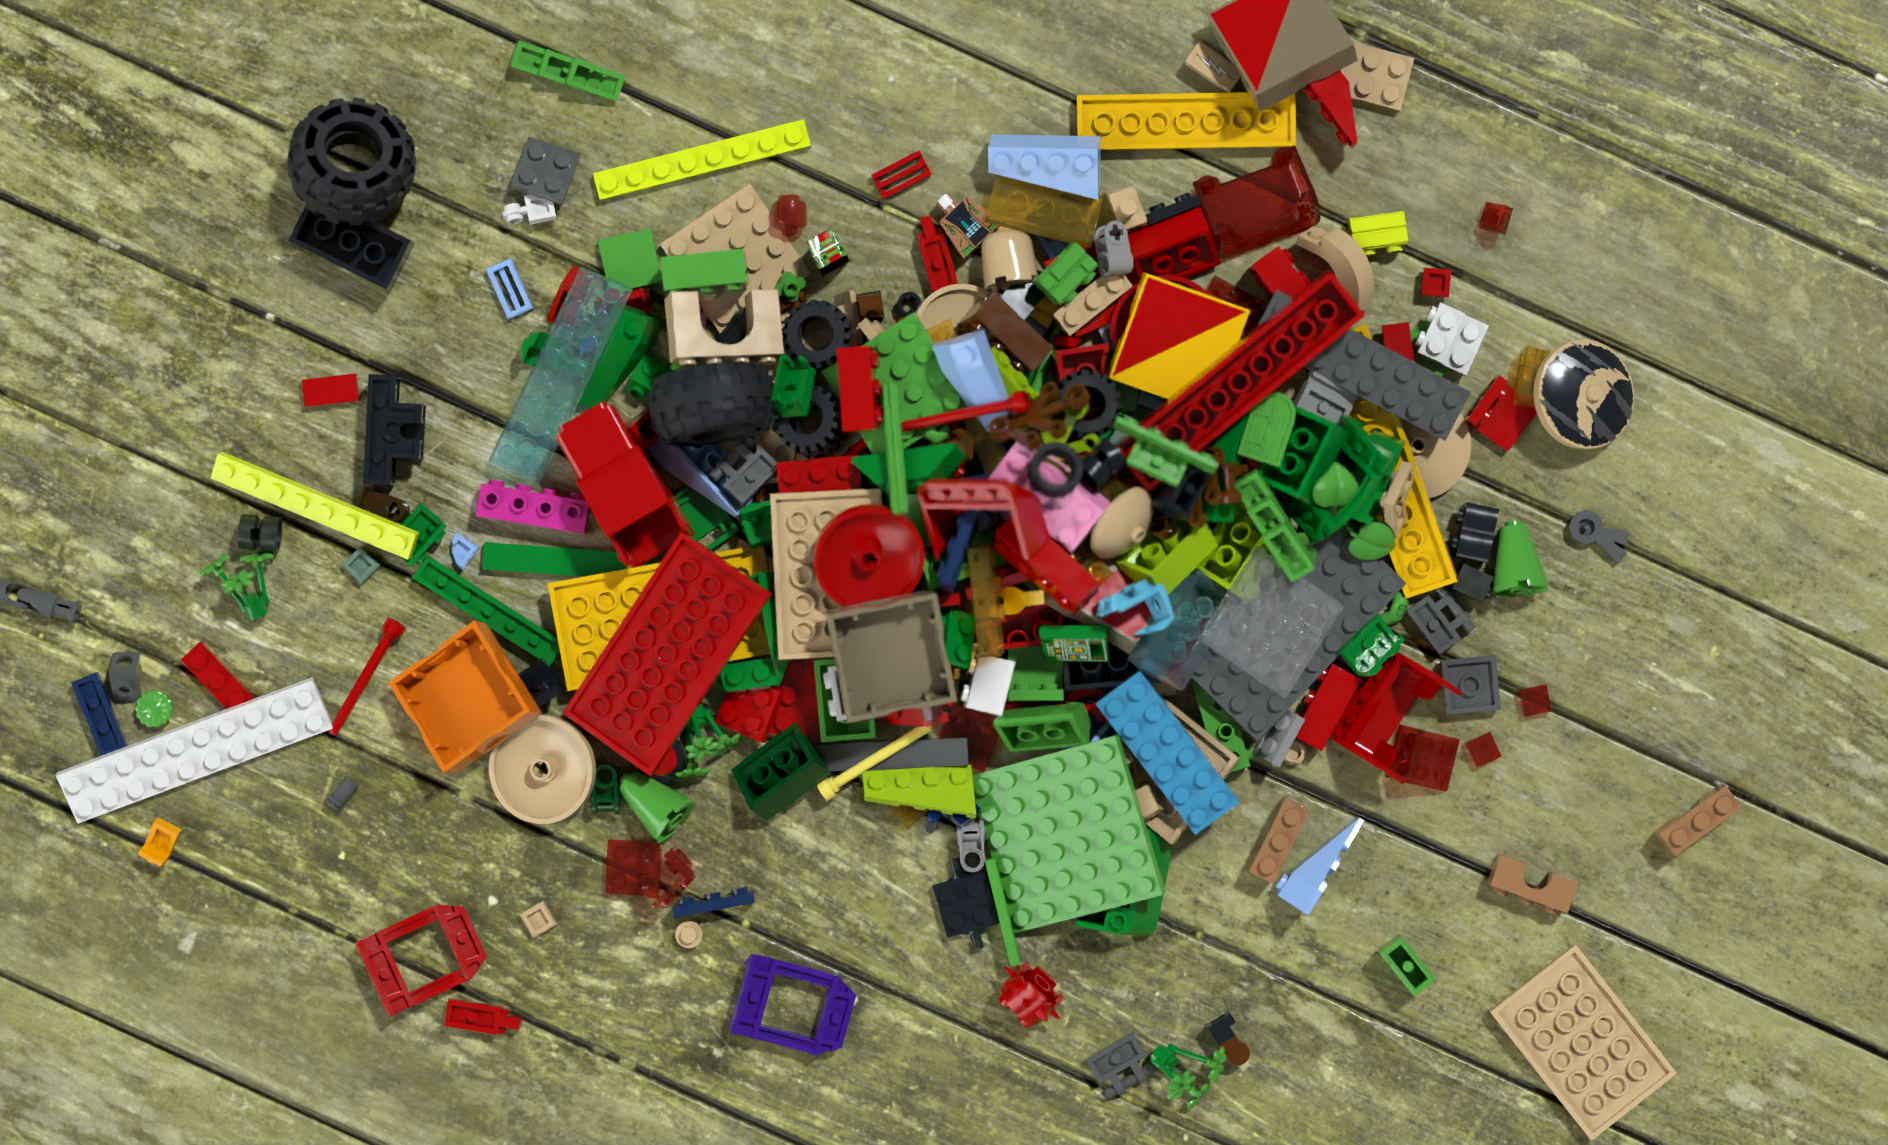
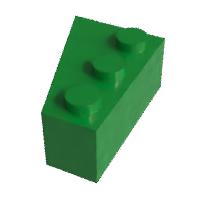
[1340,429,1406,525]

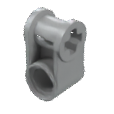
[1093,221,1134,276]
[956,819,985,872]

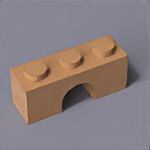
[1654,784,1742,856]
[1247,797,1310,884]
[1487,853,1579,916]

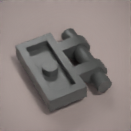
[709,437,777,506]
[1406,586,1475,655]
[1085,1032,1156,1099]

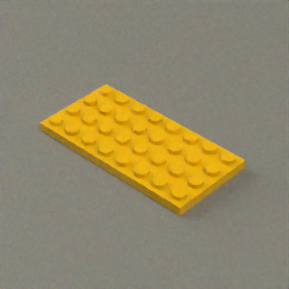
[547,545,771,691]

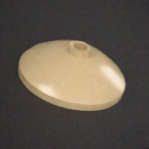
[1091,487,1155,559]

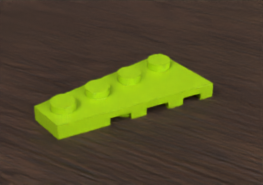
[862,764,976,819]

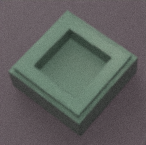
[342,546,381,584]

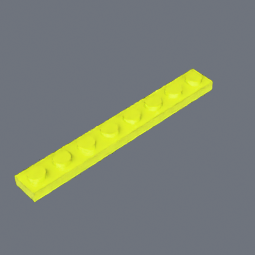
[593,119,811,201]
[210,452,419,559]

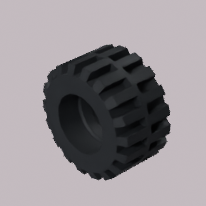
[782,299,853,371]
[1050,369,1122,441]
[774,385,848,458]

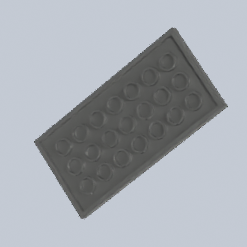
[1181,524,1406,742]

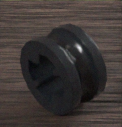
[897,292,922,316]

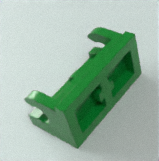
[772,355,816,418]

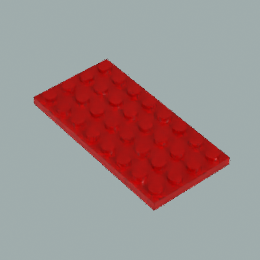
[563,532,772,776]

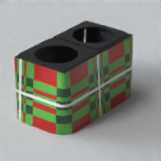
[806,229,850,276]

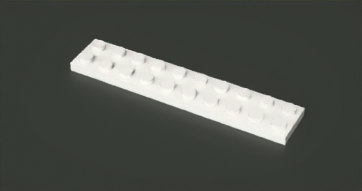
[56,677,333,823]

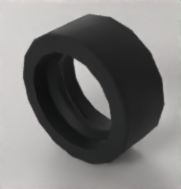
[1027,442,1083,499]

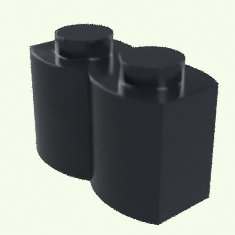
[1450,502,1499,563]

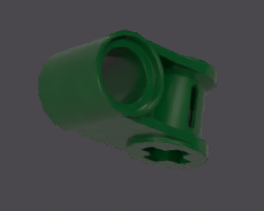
[591,762,621,815]

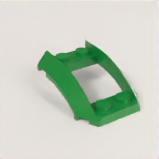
[1286,415,1395,542]
[716,572,791,693]

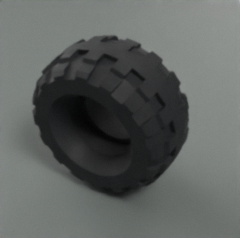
[287,98,416,226]
[648,361,778,446]

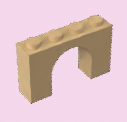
[664,290,784,367]

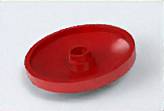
[813,504,925,606]

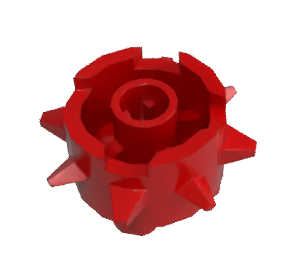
[998,962,1063,1028]

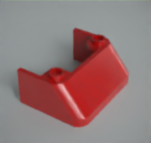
[917,479,1050,559]
[1331,652,1462,784]

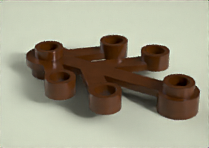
[988,382,1089,450]
[1150,447,1225,539]

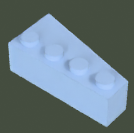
[988,134,1101,200]

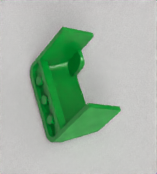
[1074,825,1173,936]

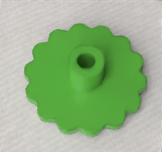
[135,690,173,728]

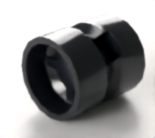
[1081,438,1127,491]

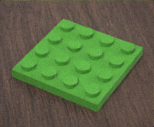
[822,312,968,454]

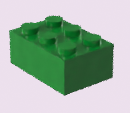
[1258,405,1348,507]

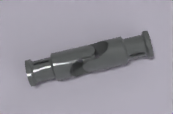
[0,578,82,625]

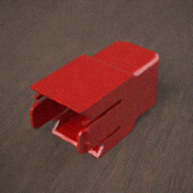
[556,401,695,569]

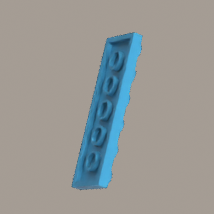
[1096,670,1240,835]

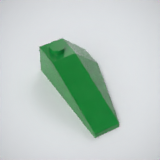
[574,301,664,408]
[1198,412,1250,522]

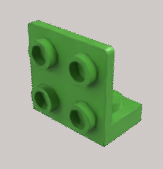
[1008,646,1064,701]

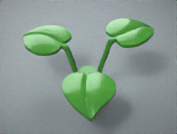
[1268,462,1396,568]

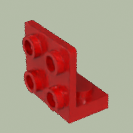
[1464,375,1537,451]

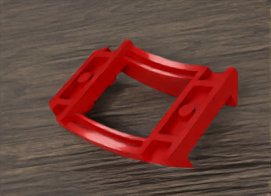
[355,904,487,1017]

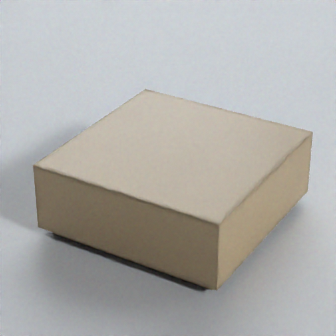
[520,900,557,938]

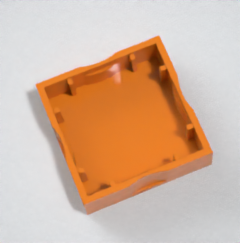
[388,620,542,775]

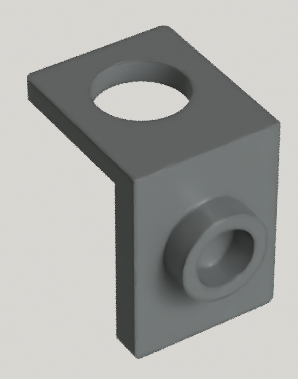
[109,651,142,702]

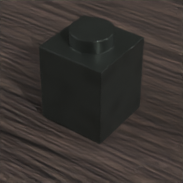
[1449,564,1494,602]

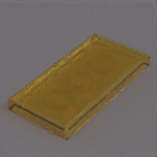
[985,174,1103,248]

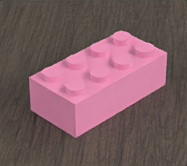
[988,441,1111,553]

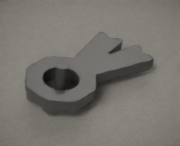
[1568,510,1630,563]

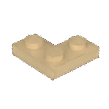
[1381,461,1414,539]

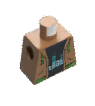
[936,192,1002,260]

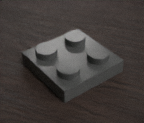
[511,137,580,205]
[1440,655,1501,715]

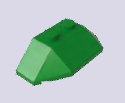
[852,443,965,495]

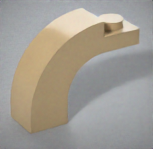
[1296,226,1374,311]

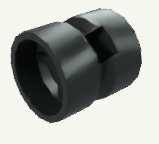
[238,514,283,552]

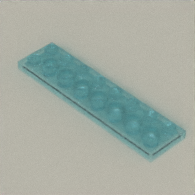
[489,267,632,484]

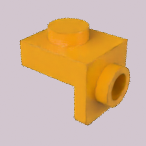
[138,817,182,866]

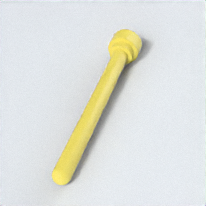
[817,725,934,801]

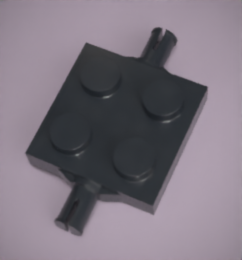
[932,858,1000,950]

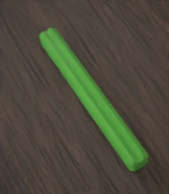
[881,383,908,515]

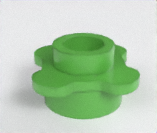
[774,271,806,302]

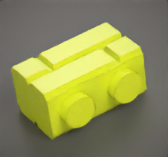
[1347,211,1408,256]

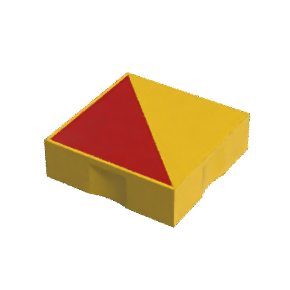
[1106,272,1250,399]

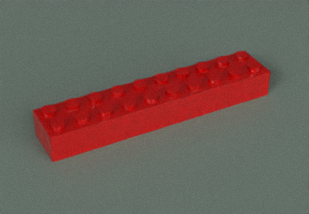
[1114,271,1365,492]

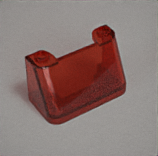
[1192,145,1321,259]

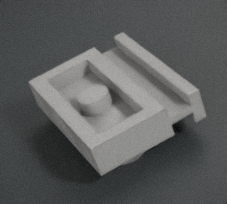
[1293,370,1359,426]
[1253,710,1305,768]

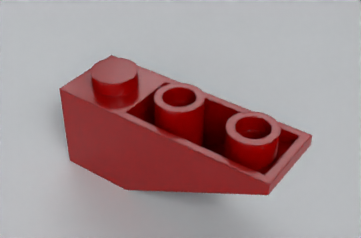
[1303,70,1358,149]

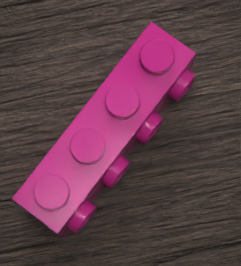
[476,479,590,534]

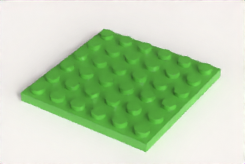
[972,734,1166,933]

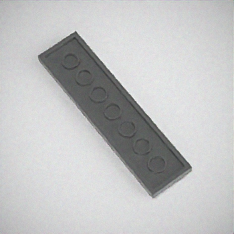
[1256,290,1471,441]

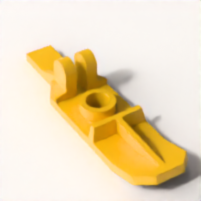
[960,586,1047,618]

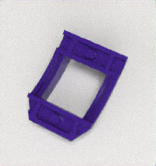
[729,953,856,1056]

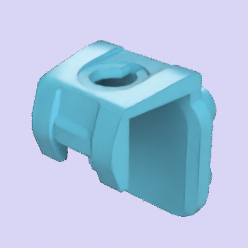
[1097,580,1174,635]

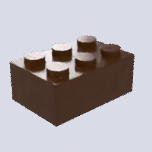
[957,291,1054,376]

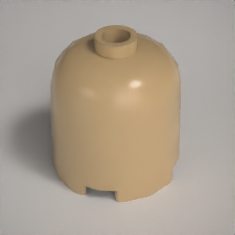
[981,225,1038,292]

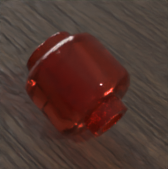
[772,194,807,236]

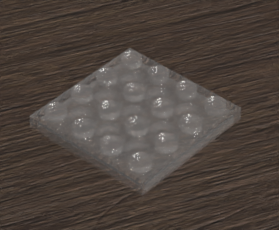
[1198,547,1344,699]

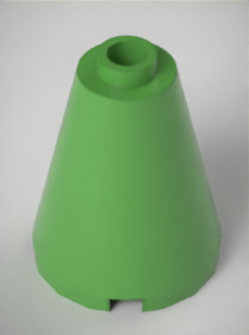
[1493,520,1548,598]
[619,770,695,844]

